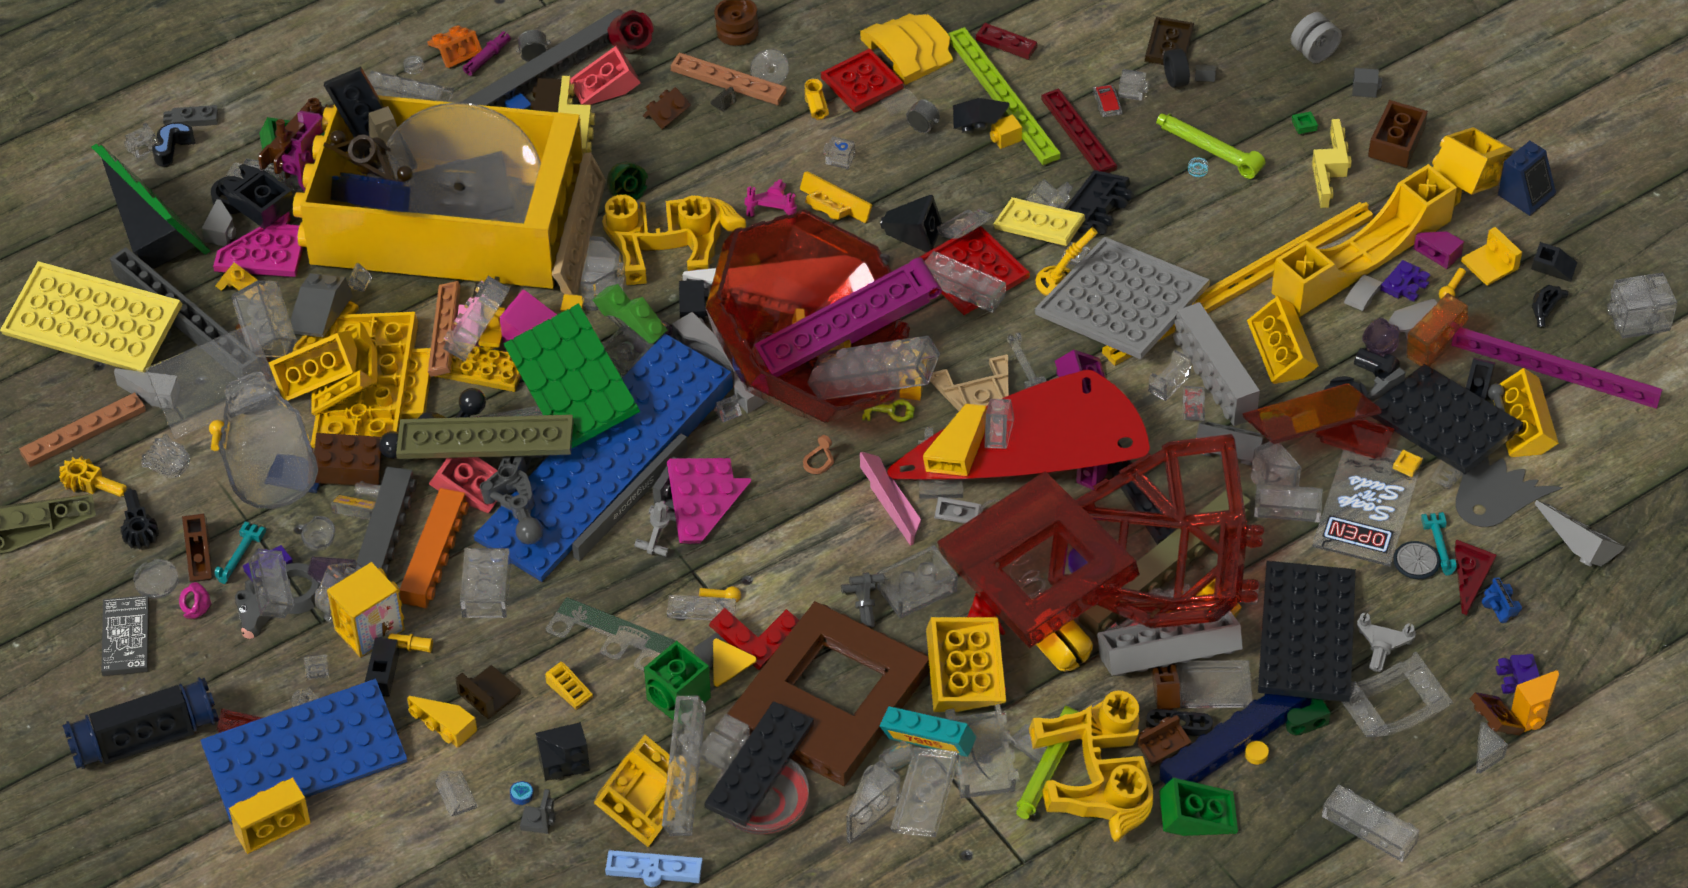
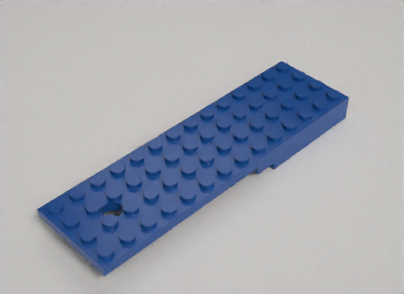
[473,333,733,582]

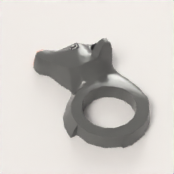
[235,563,321,639]

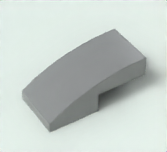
[1344,274,1383,311]

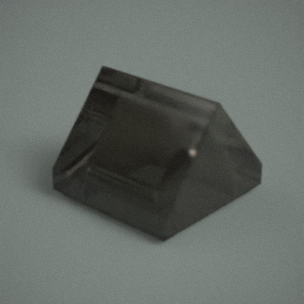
[710,87,736,112]

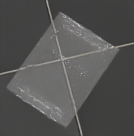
[1176,660,1253,708]

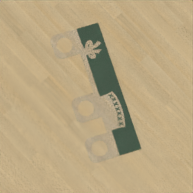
[546,597,675,671]

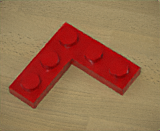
[709,608,799,670]

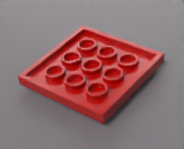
[920,226,1030,315]

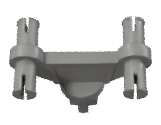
[634,501,676,557]
[1357,613,1416,672]

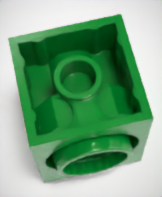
[644,640,711,725]

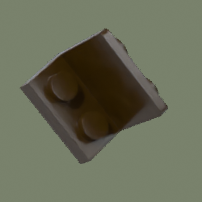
[455,665,521,720]

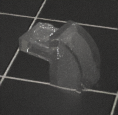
[1025,179,1073,209]

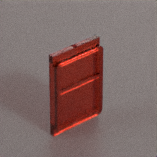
[1315,409,1395,458]

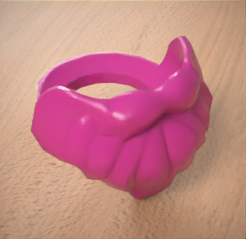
[179,582,212,619]

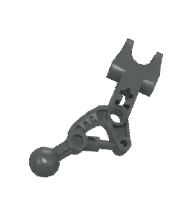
[480,455,545,544]

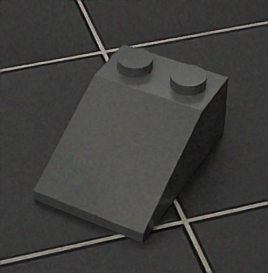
[287,273,353,337]

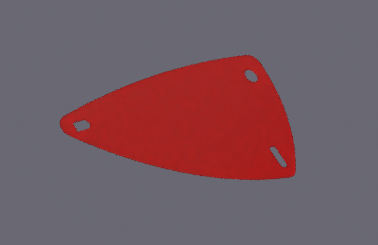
[887,370,1150,479]

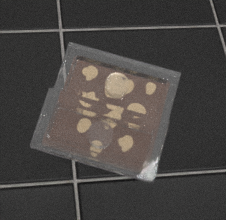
[937,208,993,239]

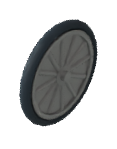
[1393,541,1441,579]

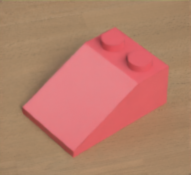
[570,46,641,105]
[429,457,498,513]

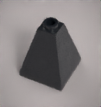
[880,195,943,253]

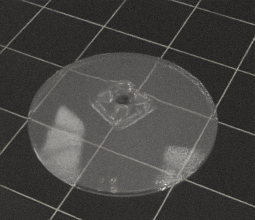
[378,103,541,224]

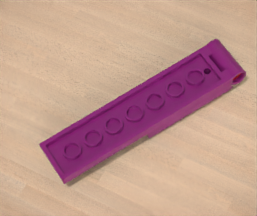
[754,257,942,379]

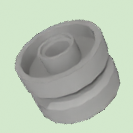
[1291,12,1342,63]

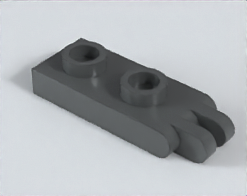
[163,105,218,127]

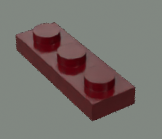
[976,23,1038,60]

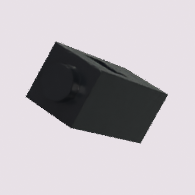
[365,638,400,697]

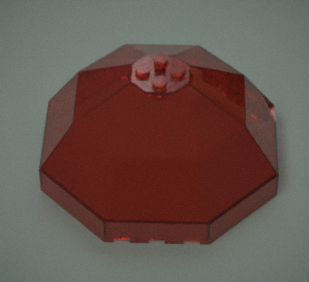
[705,210,910,423]

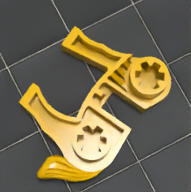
[602,195,747,285]
[1029,690,1153,842]

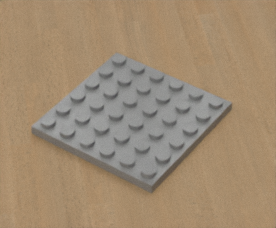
[1035,237,1210,360]

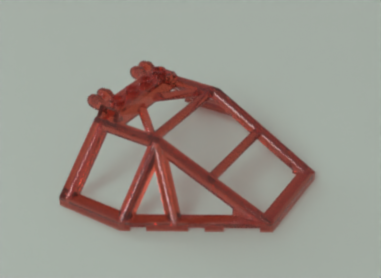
[1048,434,1264,629]

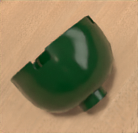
[607,161,648,201]

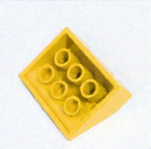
[926,617,1006,712]

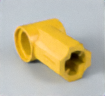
[805,79,829,120]

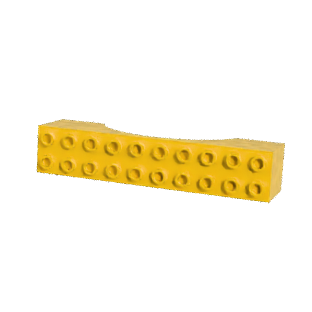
[1271,164,1457,317]

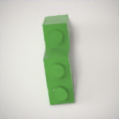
[592,284,667,344]

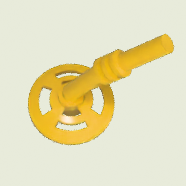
[1035,227,1098,296]

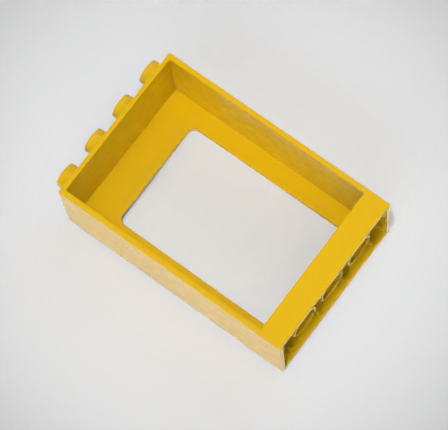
[293,95,583,289]

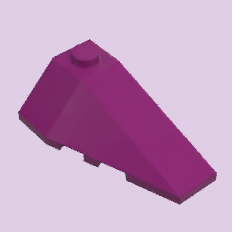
[1055,350,1105,394]

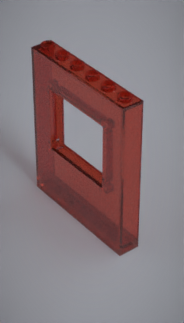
[937,471,1140,648]

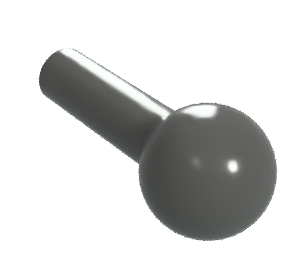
[1487,384,1505,412]

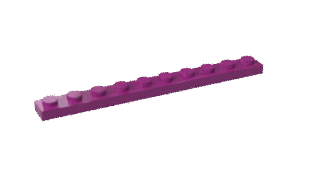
[1451,326,1663,409]

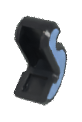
[152,122,195,167]

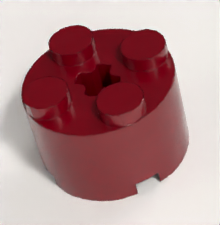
[607,10,654,53]

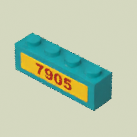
[880,706,977,757]

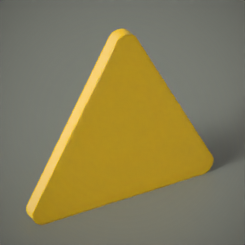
[713,638,757,687]

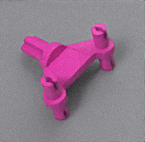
[744,179,797,224]

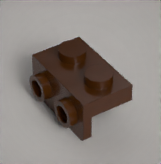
[643,87,691,129]
[1137,715,1192,767]

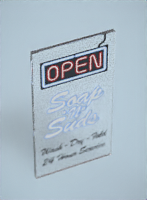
[1312,438,1424,567]

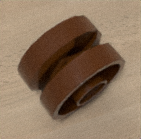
[714,0,759,46]

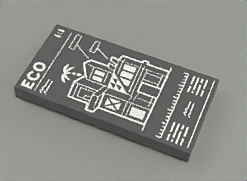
[101,595,149,676]

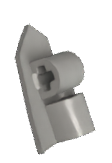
[1387,299,1446,341]

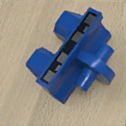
[1482,578,1522,623]

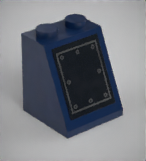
[1498,140,1556,216]

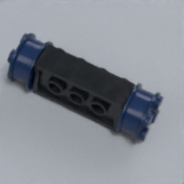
[62,677,219,769]

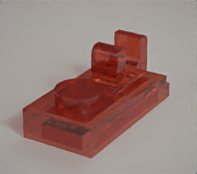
[217,708,262,733]

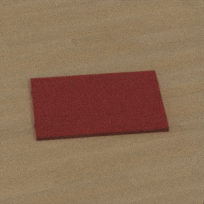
[1242,383,1381,444]

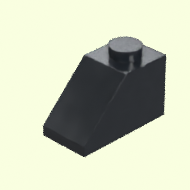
[1466,358,1496,400]

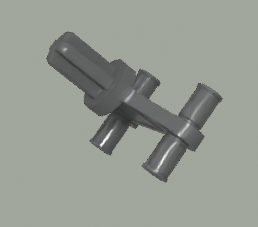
[841,572,884,628]

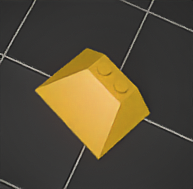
[311,322,377,415]
[594,735,698,847]

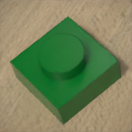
[1291,111,1318,135]

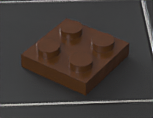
[1469,692,1526,736]

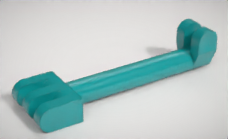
[1421,512,1456,576]
[215,521,266,584]

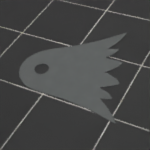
[1456,457,1563,527]

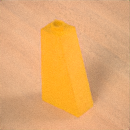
[923,404,989,476]

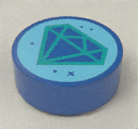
[510,781,533,805]

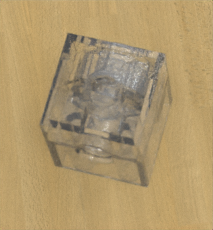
[1607,272,1677,339]

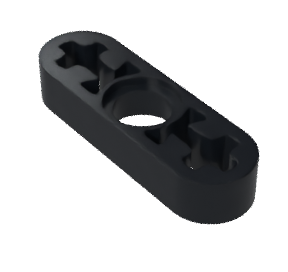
[1146,709,1213,737]

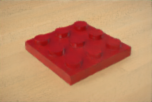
[821,49,904,113]

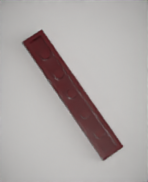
[1041,88,1117,173]

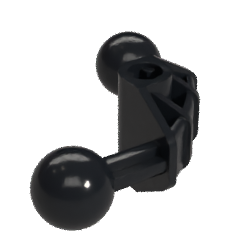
[379,388,486,460]

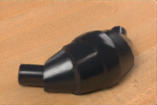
[1532,285,1568,328]

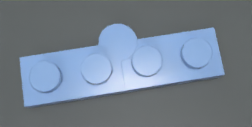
[605,850,702,887]

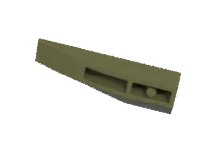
[0,494,96,553]

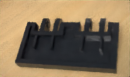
[1064,170,1134,235]

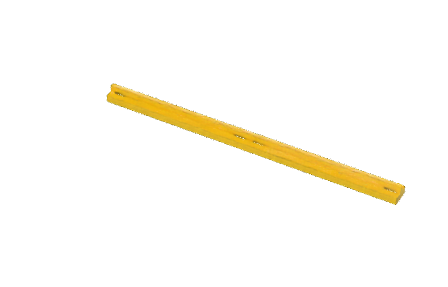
[1102,202,1373,366]

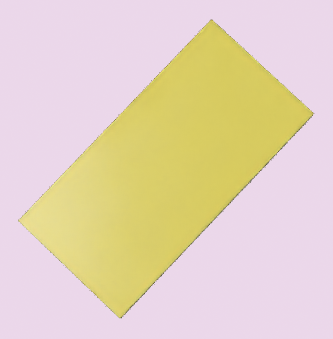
[993,197,1085,246]

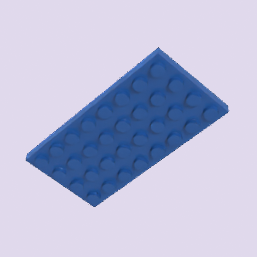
[200,679,407,824]

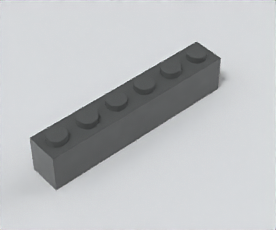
[354,467,417,578]

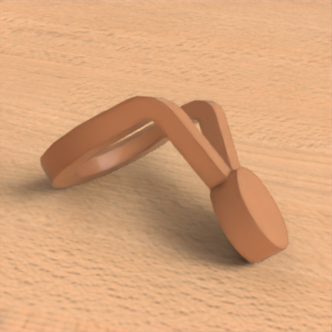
[803,435,834,474]

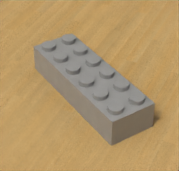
[1173,302,1260,426]
[1097,607,1243,676]

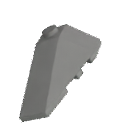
[1535,500,1625,567]

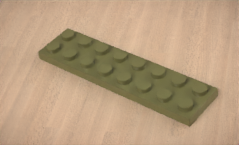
[396,415,574,459]

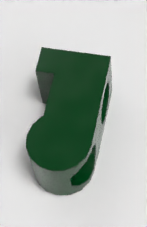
[1286,699,1331,735]

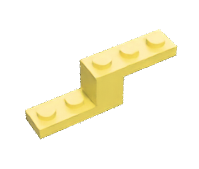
[558,76,595,154]
[1312,119,1351,208]

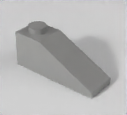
[114,368,180,408]

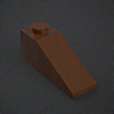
[182,514,212,582]
[1151,663,1180,710]

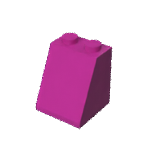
[500,290,557,345]

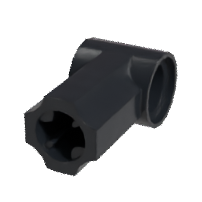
[1354,348,1400,380]

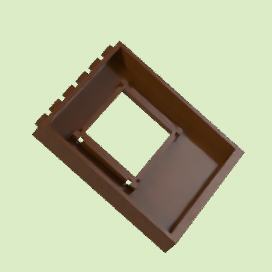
[727,601,930,786]

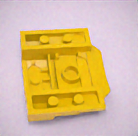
[860,14,953,85]

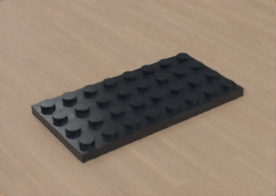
[1258,561,1356,702]

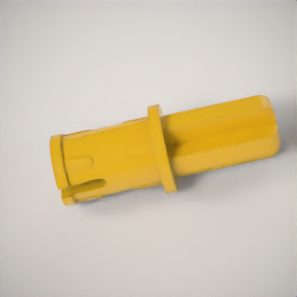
[388,633,433,653]

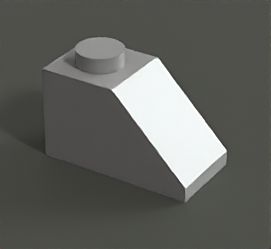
[202,199,236,246]

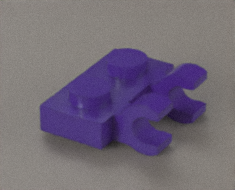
[1380,260,1430,301]
[1495,654,1540,694]

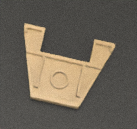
[929,354,1009,411]

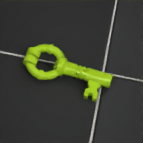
[859,399,915,422]

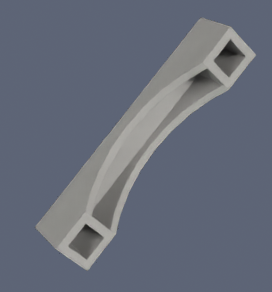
[672,312,769,414]

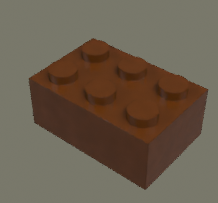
[1368,100,1428,168]
[313,433,381,487]

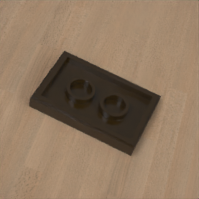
[1144,17,1194,65]

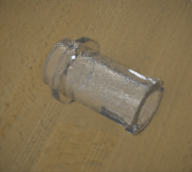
[355,481,381,498]

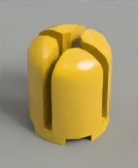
[1029,607,1093,672]

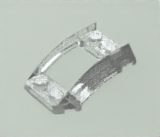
[1342,652,1453,737]

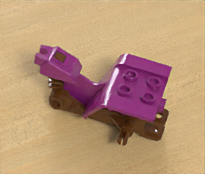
[258,98,333,192]

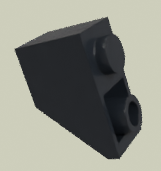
[1531,242,1578,282]

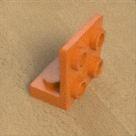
[427,25,482,68]

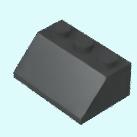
[1194,420,1267,466]

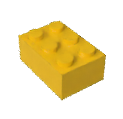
[229,777,310,854]

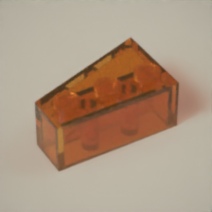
[1407,293,1469,367]

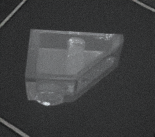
[985,399,1015,449]

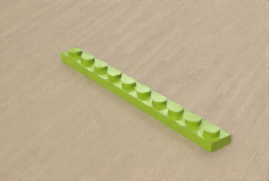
[948,27,1060,165]

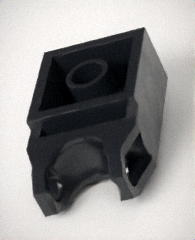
[218,164,294,229]

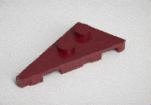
[1454,540,1496,615]

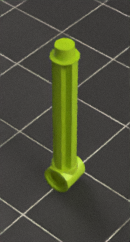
[1156,113,1266,179]
[1016,705,1079,819]

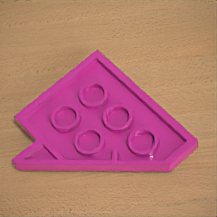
[213,212,303,277]
[667,458,751,544]

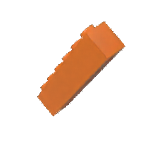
[399,488,469,608]

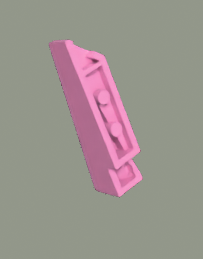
[860,452,921,546]

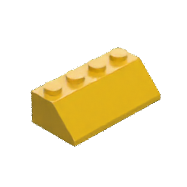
[1247,295,1319,384]
[269,330,357,402]
[1493,368,1559,457]

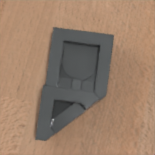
[1367,367,1406,400]

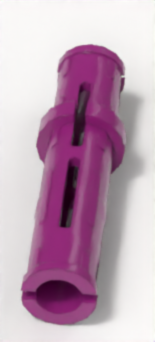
[463,31,511,76]

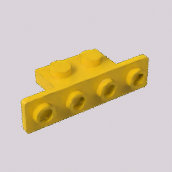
[800,171,872,223]

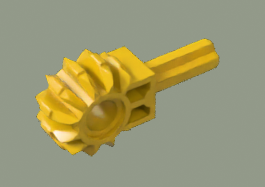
[59,455,127,497]

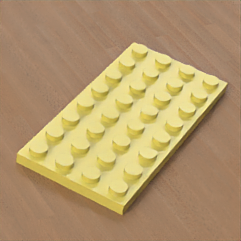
[0,261,183,373]

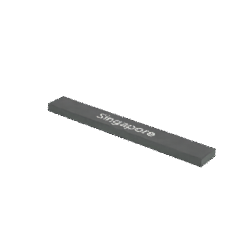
[572,433,688,561]

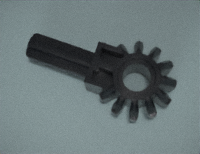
[120,488,159,550]

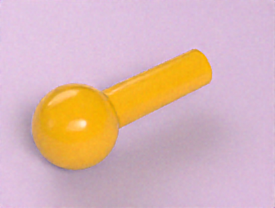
[1439,268,1466,301]
[209,420,226,451]
[699,586,741,603]

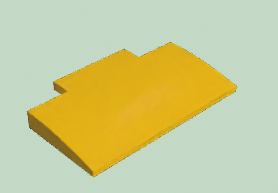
[311,312,431,448]

